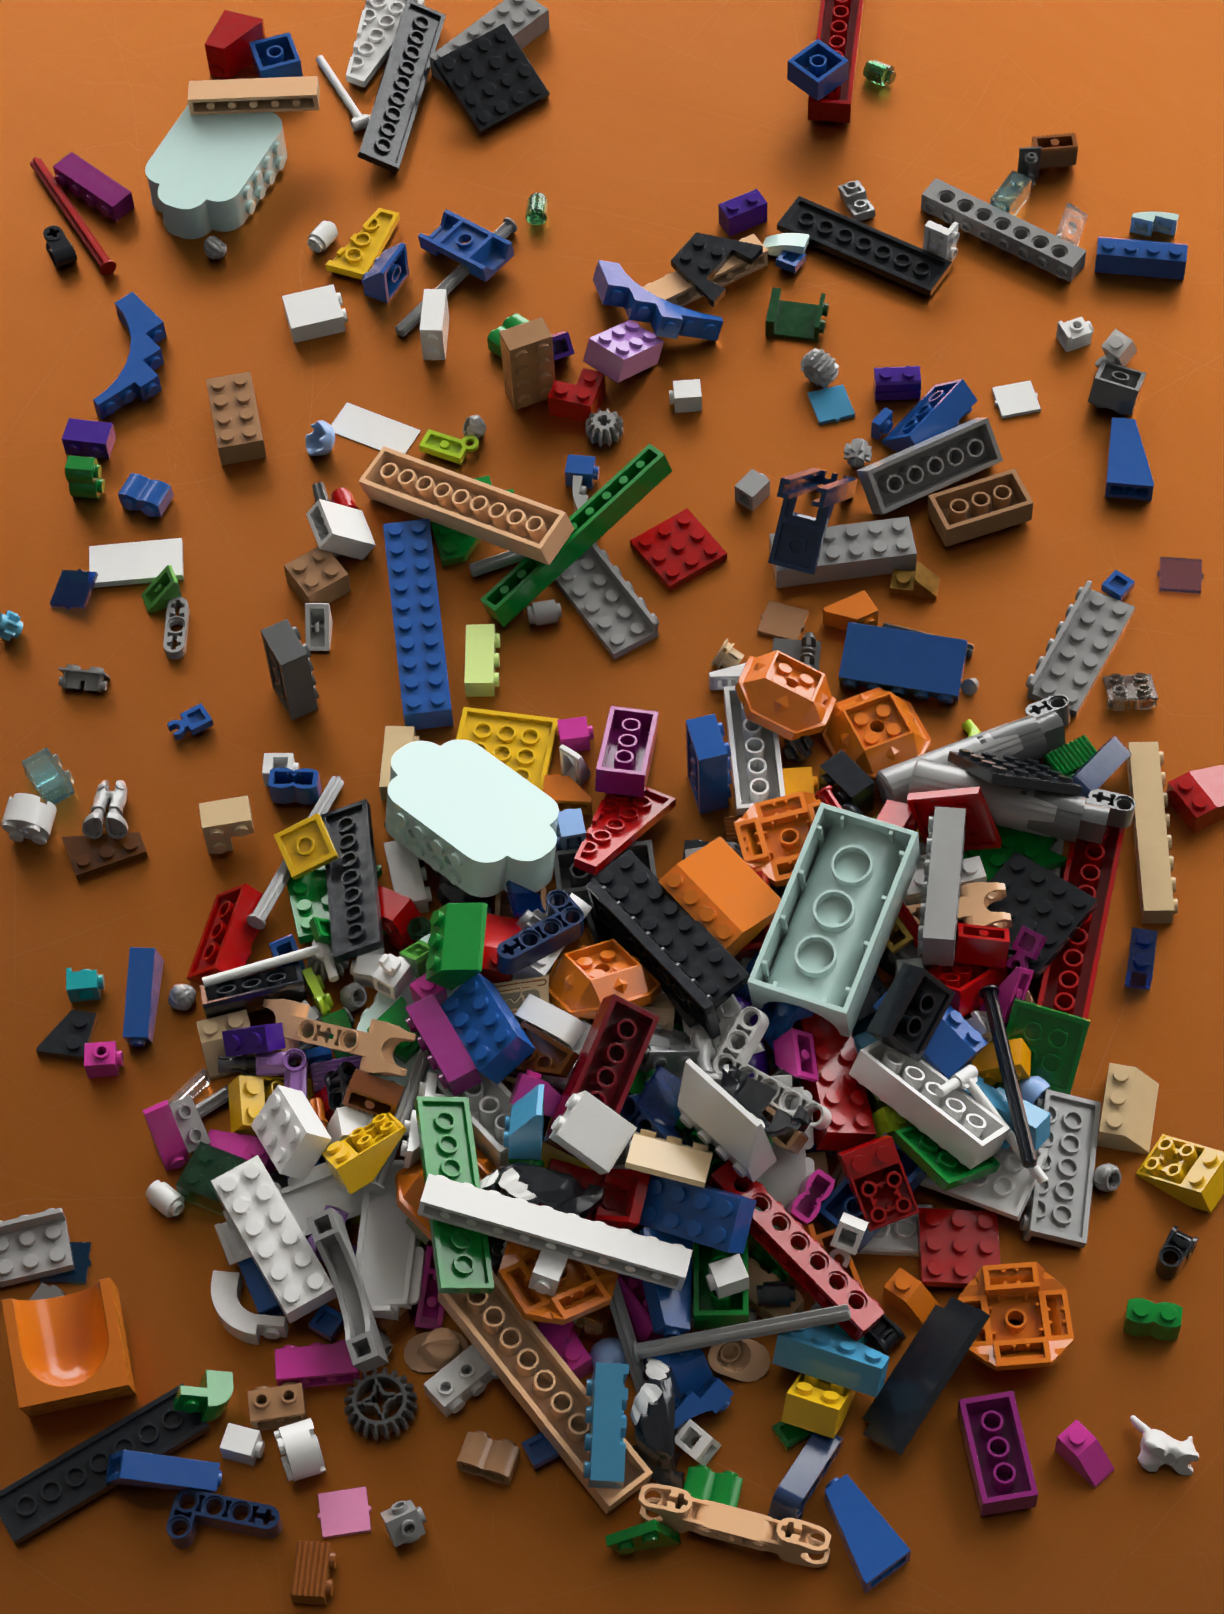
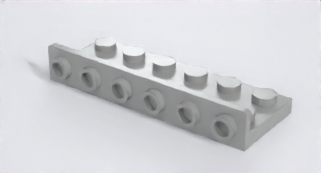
[554,542,660,659]
[1026,580,1135,717]
[1020,1089,1101,1248]
[0,1208,75,1288]

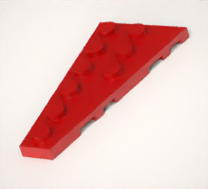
[574,787,676,875]

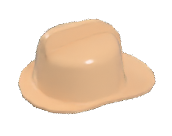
[404,1327,468,1373]
[708,1339,770,1382]

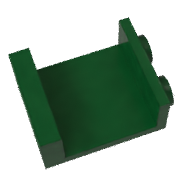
[765,287,829,342]

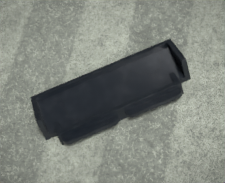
[862,1297,990,1455]

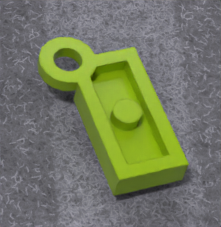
[419,429,479,464]
[302,967,334,1017]

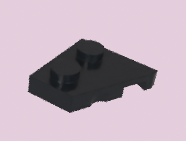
[36,1010,98,1062]

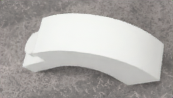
[211,1270,289,1345]

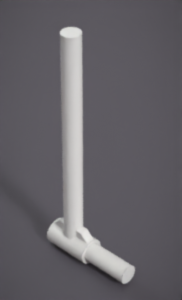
[316,55,370,132]
[202,940,339,987]
[935,1065,1049,1185]

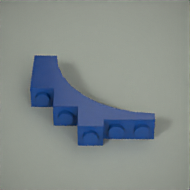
[593,260,723,341]
[93,292,167,419]

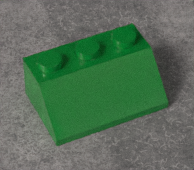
[426,903,488,991]

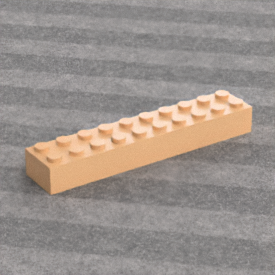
[358,446,574,565]
[438,1271,653,1515]

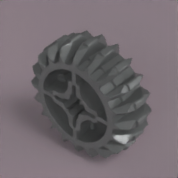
[344,1367,418,1441]

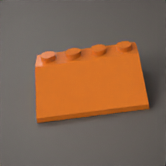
[658,837,781,957]

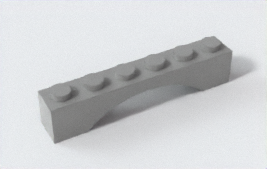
[307,1208,389,1373]

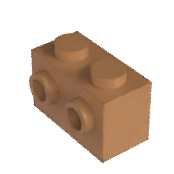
[247,1382,307,1431]

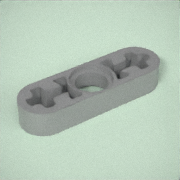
[163,597,190,659]

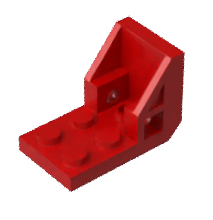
[538,1158,651,1230]

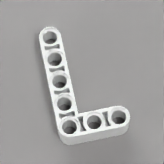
[713,1006,832,1130]

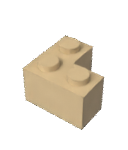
[199,795,254,854]

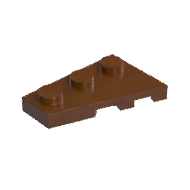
[62,832,148,881]
[513,1021,580,1078]

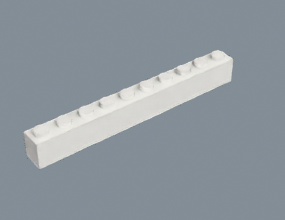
[417,1174,693,1291]

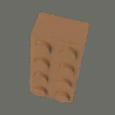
[499,317,556,410]
[206,372,267,465]
[927,468,1033,547]

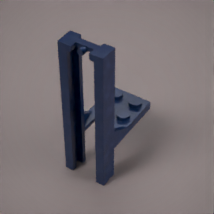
[768,468,858,575]

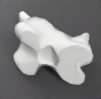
[1130,1415,1199,1476]

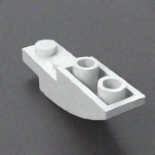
[400,1072,446,1168]

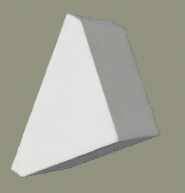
[305,603,333,651]

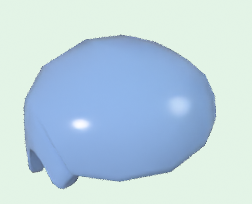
[305,420,335,456]
[1019,1076,1050,1105]
[589,1337,627,1369]

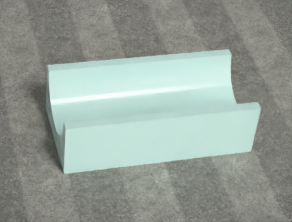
[748,803,920,1038]

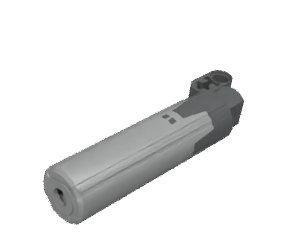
[876,695,1071,805]
[907,758,1136,844]

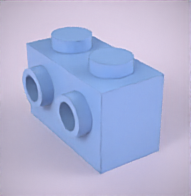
[556,808,586,850]

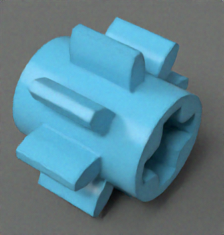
[0,610,23,641]

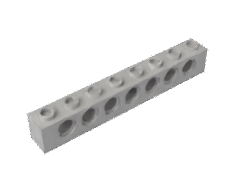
[921,178,1086,282]

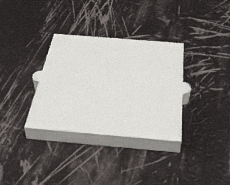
[992,380,1041,419]

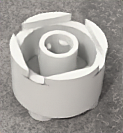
[1,793,57,845]
[274,1418,326,1482]

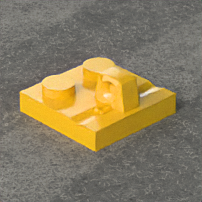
[274,813,339,880]

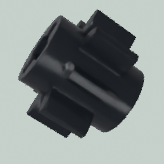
[782,735,814,762]

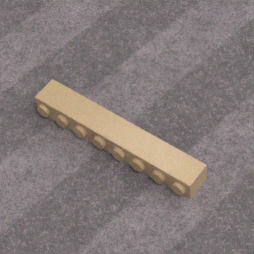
[1127,742,1178,924]

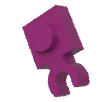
[1006,925,1047,969]

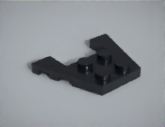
[671,232,763,307]

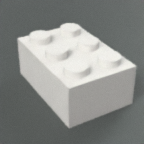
[251,1085,332,1180]

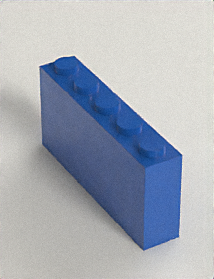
[838,622,968,704]

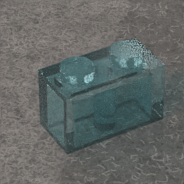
[990,171,1032,216]
[21,747,75,805]

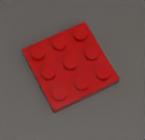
[630,508,727,591]
[907,786,1002,851]
[916,1208,1000,1288]

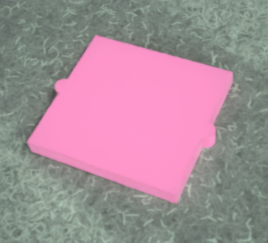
[317,1487,372,1539]

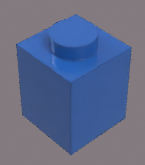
[565,454,600,489]

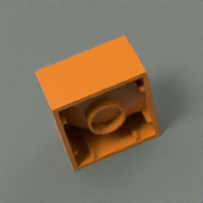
[1,1277,136,1417]

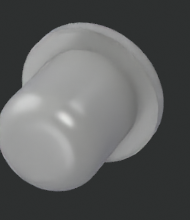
[961,678,979,695]

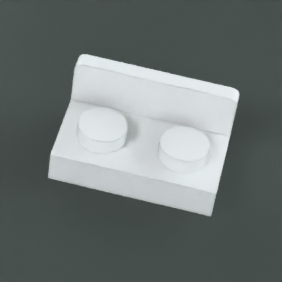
[923,220,960,261]

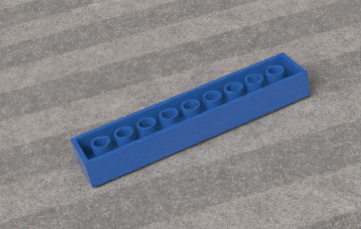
[383,519,454,730]

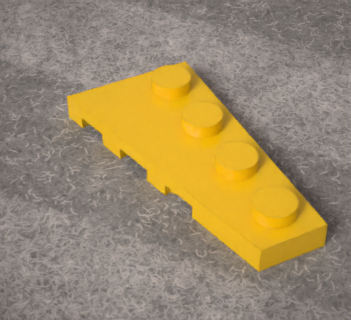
[325,208,400,280]

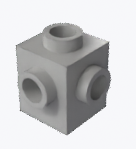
[380,1499,427,1547]

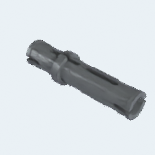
[218,1055,297,1075]

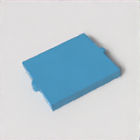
[807,384,855,425]

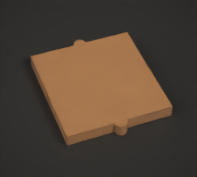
[757,600,809,640]

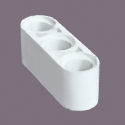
[514,994,587,1049]

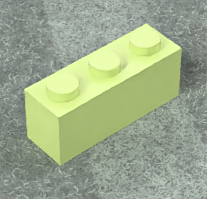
[464,624,500,697]

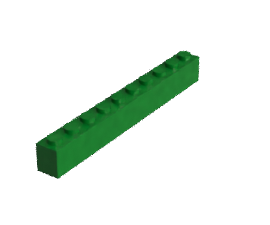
[480,443,672,627]

